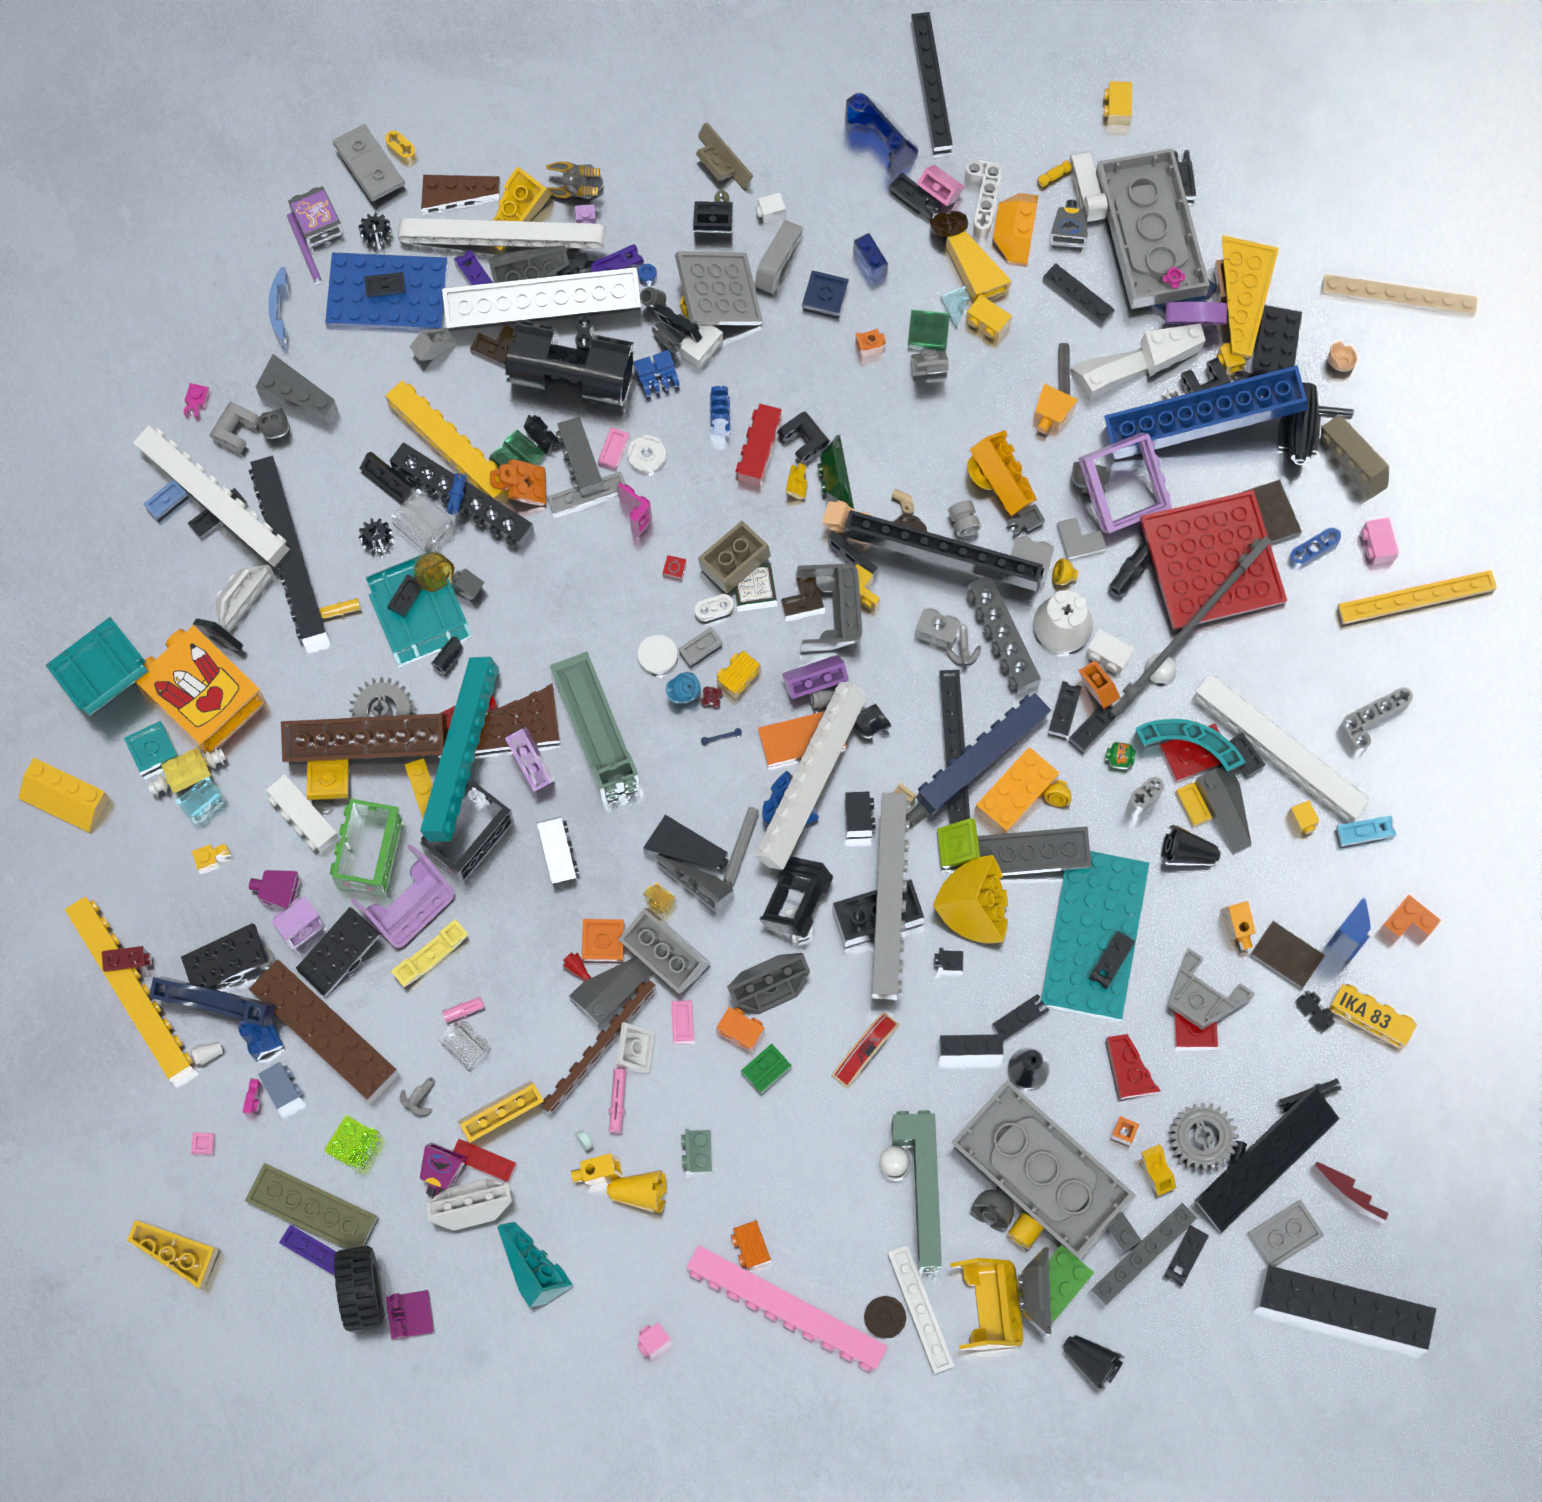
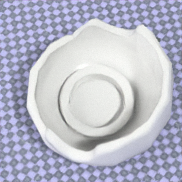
[1145,654,1177,685]

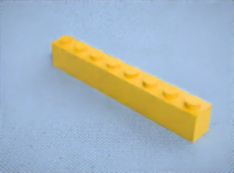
[385,380,509,502]

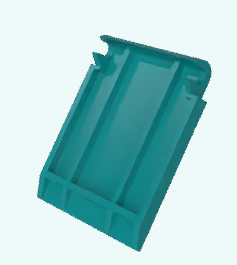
[365,551,473,666]
[46,617,149,716]

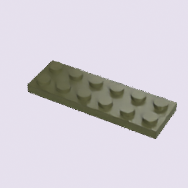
[245,1163,378,1249]

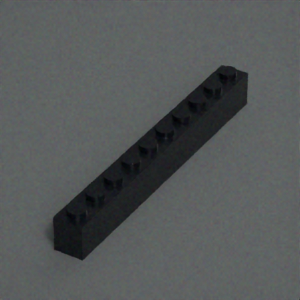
[249,455,328,646]
[844,510,1043,591]

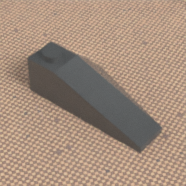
[489,245,569,283]
[1195,767,1252,854]
[655,855,734,913]
[569,956,654,1026]

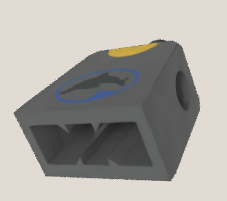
[1049,200,1088,246]

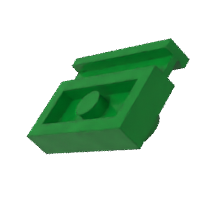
[741,1043,792,1094]

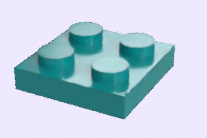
[124,721,178,775]

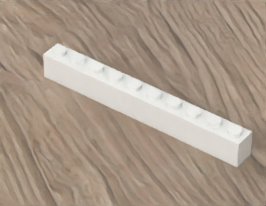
[133,425,290,567]
[1193,674,1370,823]
[754,682,868,870]

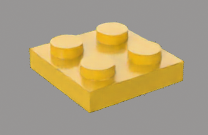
[306,760,349,800]

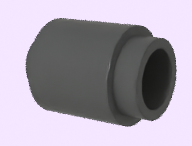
[640,287,667,308]

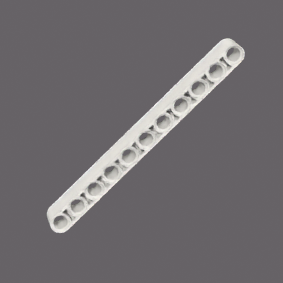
[398,218,605,249]

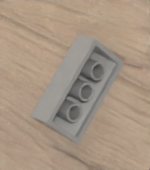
[618,908,711,994]

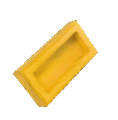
[1175,782,1212,827]

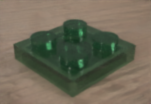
[908,309,950,352]

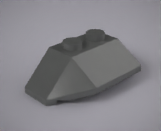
[727,953,810,1013]
[1018,1247,1052,1337]

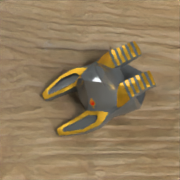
[546,161,603,199]

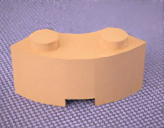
[822,501,872,545]

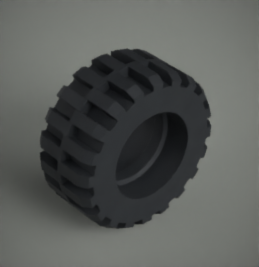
[334,1246,383,1332]

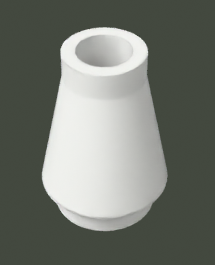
[190,1042,223,1066]

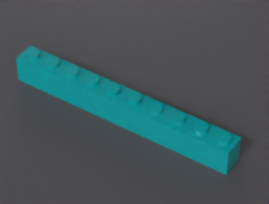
[420,657,499,842]

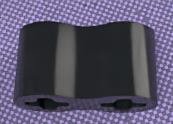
[575,314,594,351]

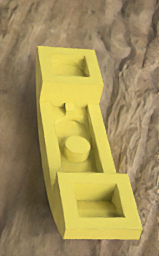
[391,919,468,987]

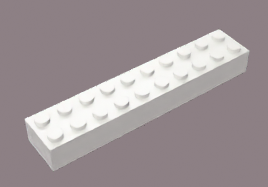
[442,268,641,329]

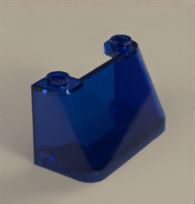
[845,93,919,176]

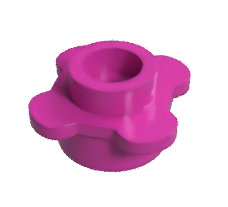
[1162,267,1186,289]

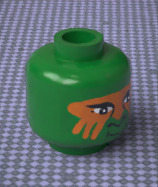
[1105,742,1136,770]

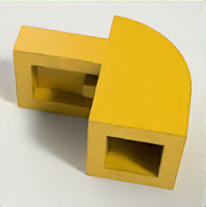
[855,564,880,611]
[1140,1144,1177,1196]

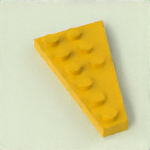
[1221,235,1279,359]

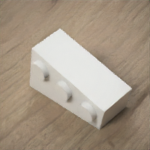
[1140,323,1206,377]

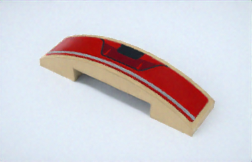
[831,1012,900,1089]

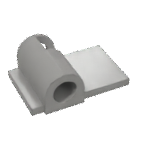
[910,349,949,376]

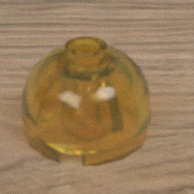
[413,552,455,592]

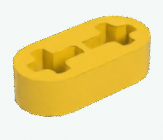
[385,130,416,162]

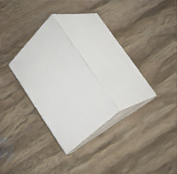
[616,1022,655,1073]

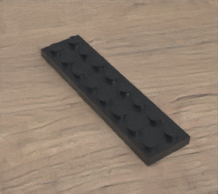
[1194,1087,1340,1233]

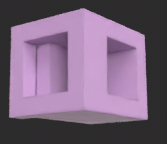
[575,204,596,224]

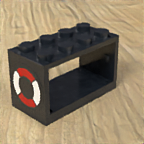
[420,781,514,883]

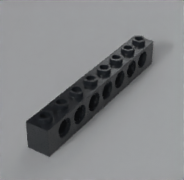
[390,442,534,549]

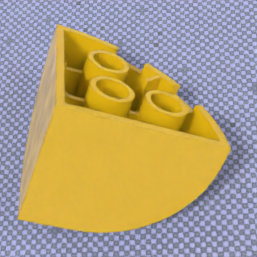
[933,855,1008,943]

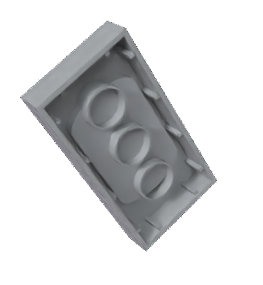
[1096,148,1210,309]
[951,1080,1136,1260]

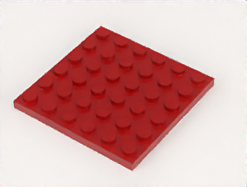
[1140,490,1288,630]

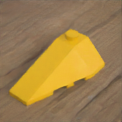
[493,166,553,251]

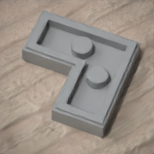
[1057,517,1107,560]

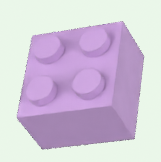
[271,896,325,950]

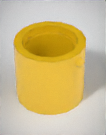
[1007,1213,1044,1250]

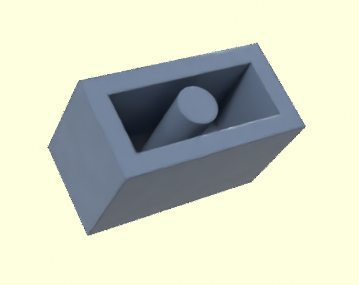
[258,1062,303,1113]

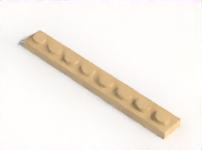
[1321,274,1478,317]

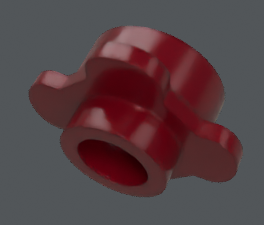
[701,686,722,707]

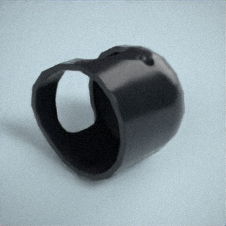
[854,703,891,739]

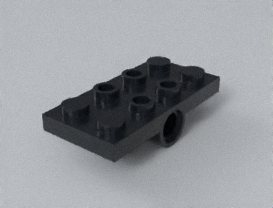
[296,907,381,996]
[181,923,268,988]

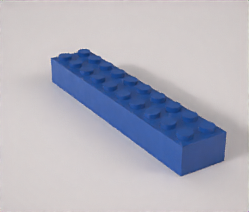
[1104,365,1308,460]

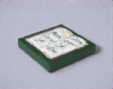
[734,564,777,609]

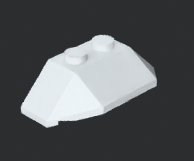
[215,564,274,632]
[425,1179,512,1231]

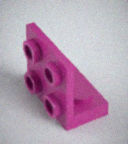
[617,483,652,537]

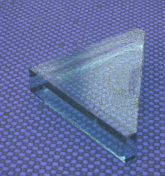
[940,286,970,328]

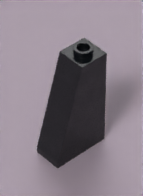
[643,814,729,874]

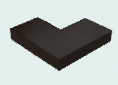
[470,325,516,367]
[781,577,824,619]

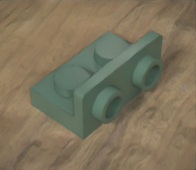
[681,1129,712,1174]

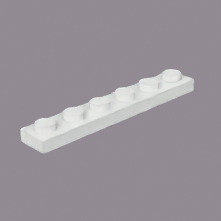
[888,1245,954,1375]

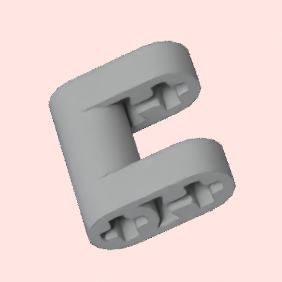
[209,402,259,453]
[1126,777,1164,818]

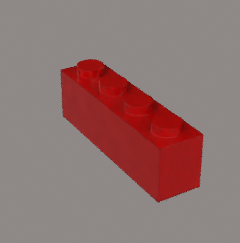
[735,403,782,487]

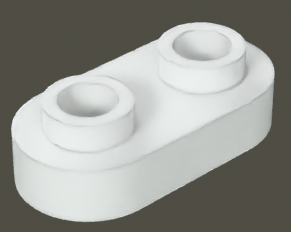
[695,594,734,621]

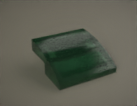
[489,430,546,468]

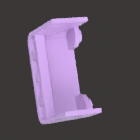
[351,844,454,948]

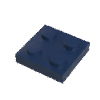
[802,270,849,316]

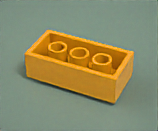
[974,747,1060,834]

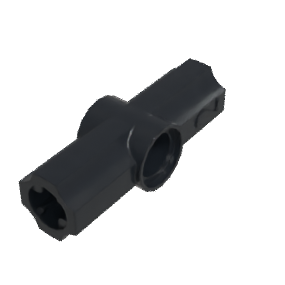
[1108,541,1152,597]

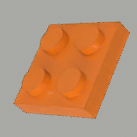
[581,919,624,962]

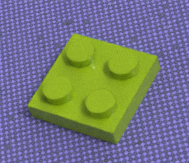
[937,818,980,869]

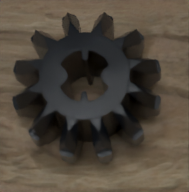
[358,212,392,246]
[359,518,392,552]

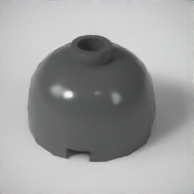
[1072,462,1112,494]
[971,1189,1014,1230]

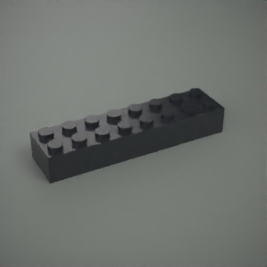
[1256,1265,1437,1353]

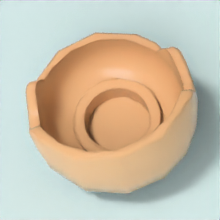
[1328,341,1358,372]

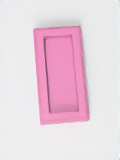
[597,427,630,470]
[671,1000,694,1043]

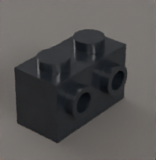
[845,791,876,837]

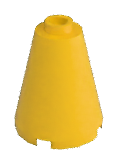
[607,1170,667,1213]

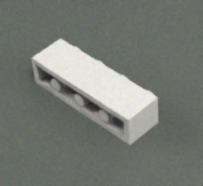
[266,774,339,854]

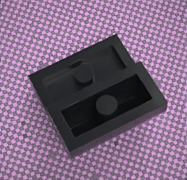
[693,201,733,234]

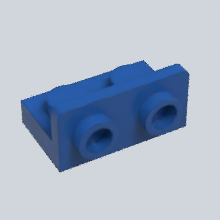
[238,1021,283,1061]

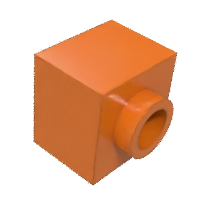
[1111,1116,1139,1146]

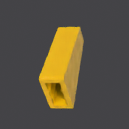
[946,231,1011,303]

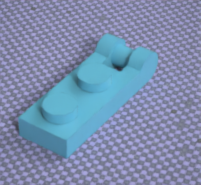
[1336,816,1397,847]

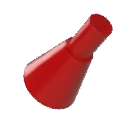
[563,952,592,981]

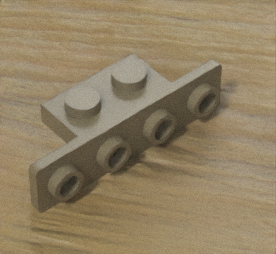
[696,123,753,189]

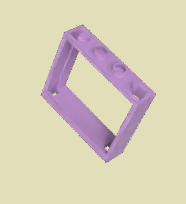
[1078,433,1172,534]

